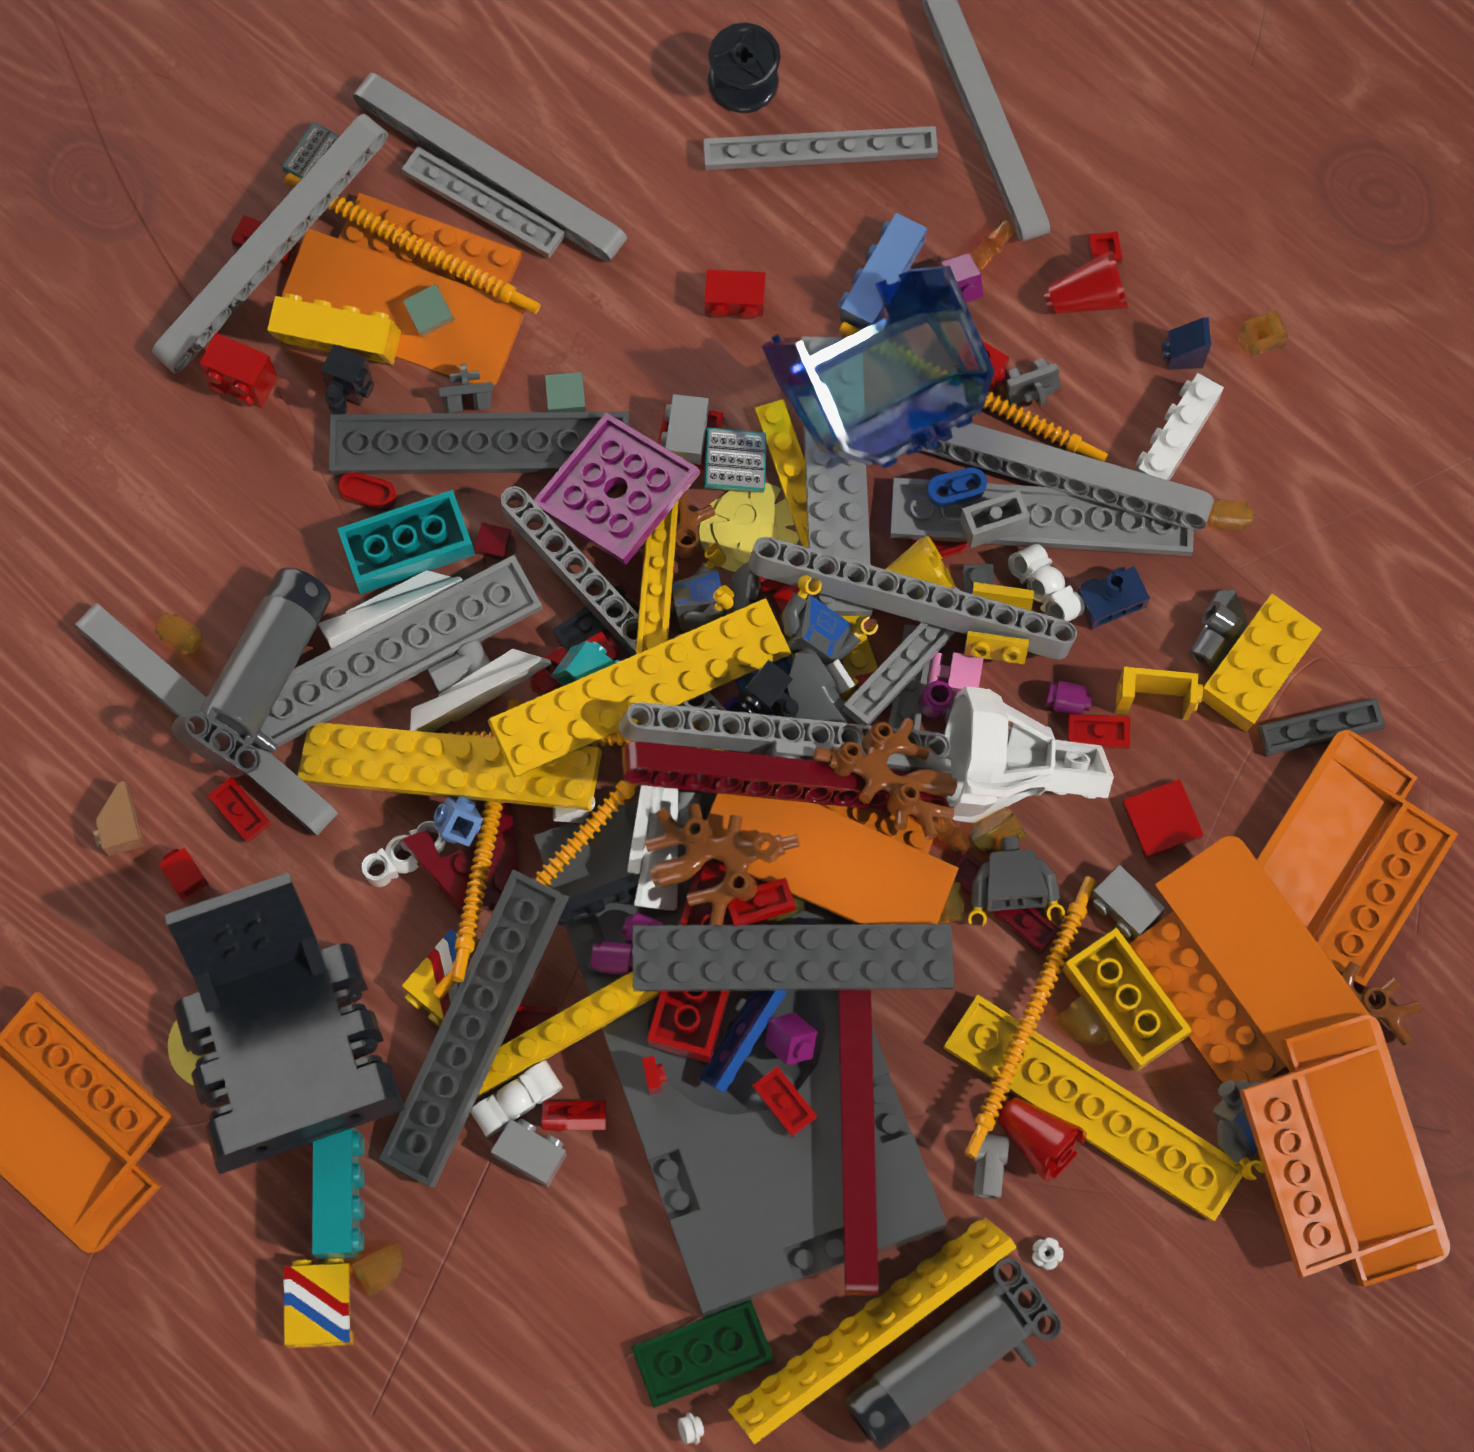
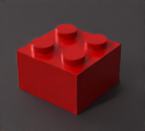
[199,333,277,408]

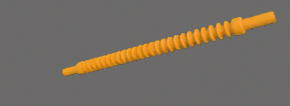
[284,173,541,314]
[839,321,1108,462]
[451,700,521,982]
[432,780,638,999]
[964,876,1097,1159]

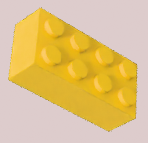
[267,293,401,366]
[1202,594,1322,732]
[1062,928,1192,1072]

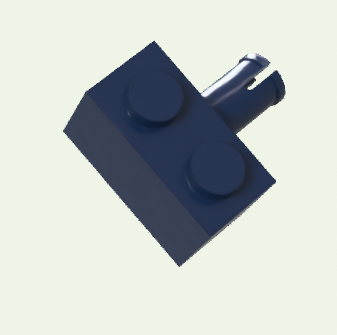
[1078,566,1150,630]

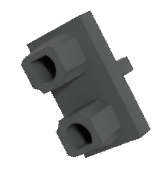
[1005,358,1061,407]
[439,363,494,413]

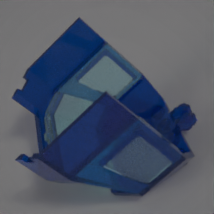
[761,265,995,468]

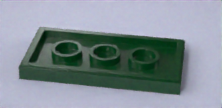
[631,1300,775,1409]

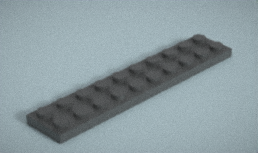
[329,412,629,475]
[379,870,569,1187]
[632,924,954,992]

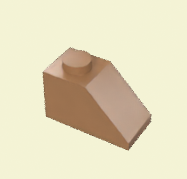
[93,781,145,856]

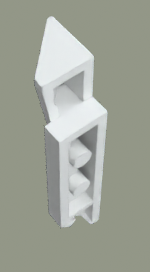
[318,570,463,649]
[410,649,552,732]
[627,785,678,911]

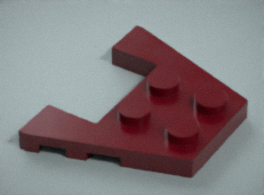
[399,803,519,914]

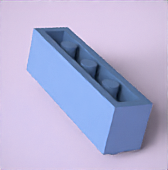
[838,213,927,334]

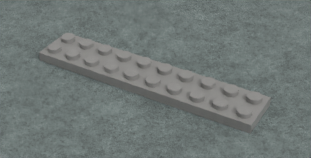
[800,337,873,616]
[890,478,1194,556]
[260,555,543,747]

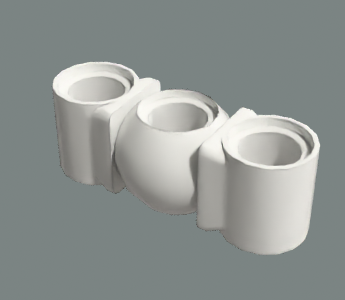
[1008,544,1085,622]
[362,821,446,887]
[470,1060,563,1138]

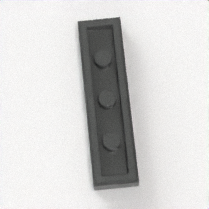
[1257,698,1385,757]

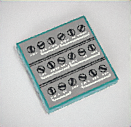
[282,122,340,179]
[704,428,766,493]

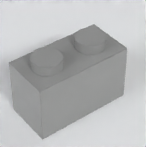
[660,394,709,465]
[960,490,1030,548]
[1091,865,1165,939]
[491,1119,567,1188]

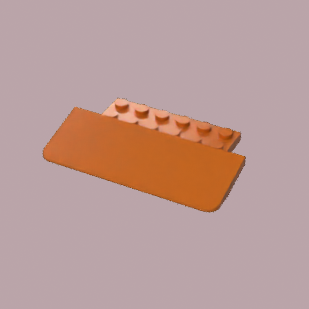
[281,193,526,385]
[1257,730,1458,989]
[706,793,959,925]
[1129,836,1370,1084]
[0,992,176,1253]
[1239,1015,1450,1287]

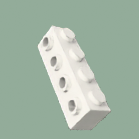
[1134,373,1224,481]

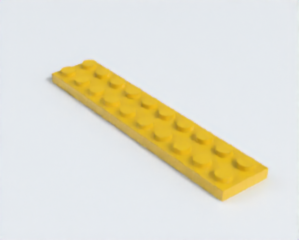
[487,598,792,778]
[298,722,602,811]
[943,994,1243,1223]
[728,1217,1017,1444]

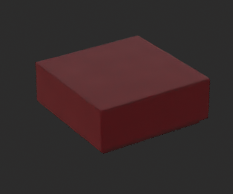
[474,522,512,560]

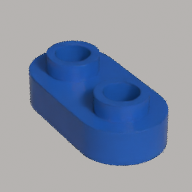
[927,467,987,507]

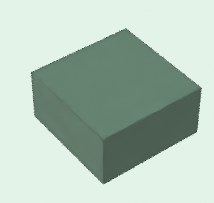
[403,284,455,337]
[545,372,586,412]

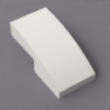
[825,659,855,695]

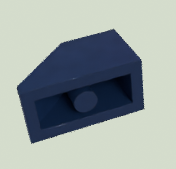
[1161,317,1211,370]

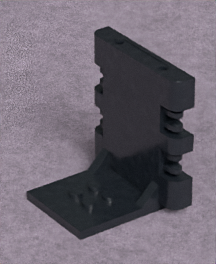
[165,872,405,1175]

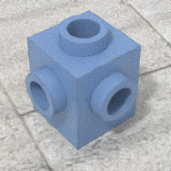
[434,796,483,846]

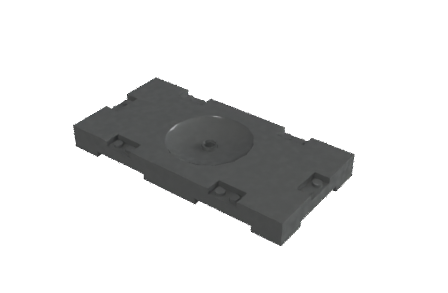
[534,789,947,1318]

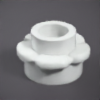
[1032,1238,1064,1270]
[677,1413,704,1445]

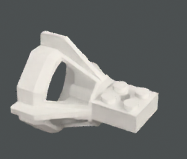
[944,686,1114,823]

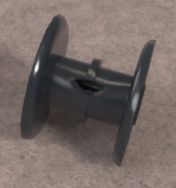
[707,22,781,114]

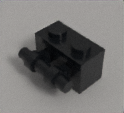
[321,344,374,415]
[735,660,799,718]

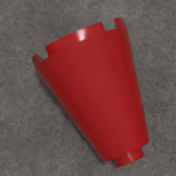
[1044,251,1128,314]
[997,1097,1087,1182]

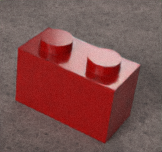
[704,269,766,319]

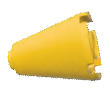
[881,536,955,599]

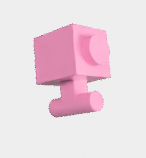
[926,652,984,698]

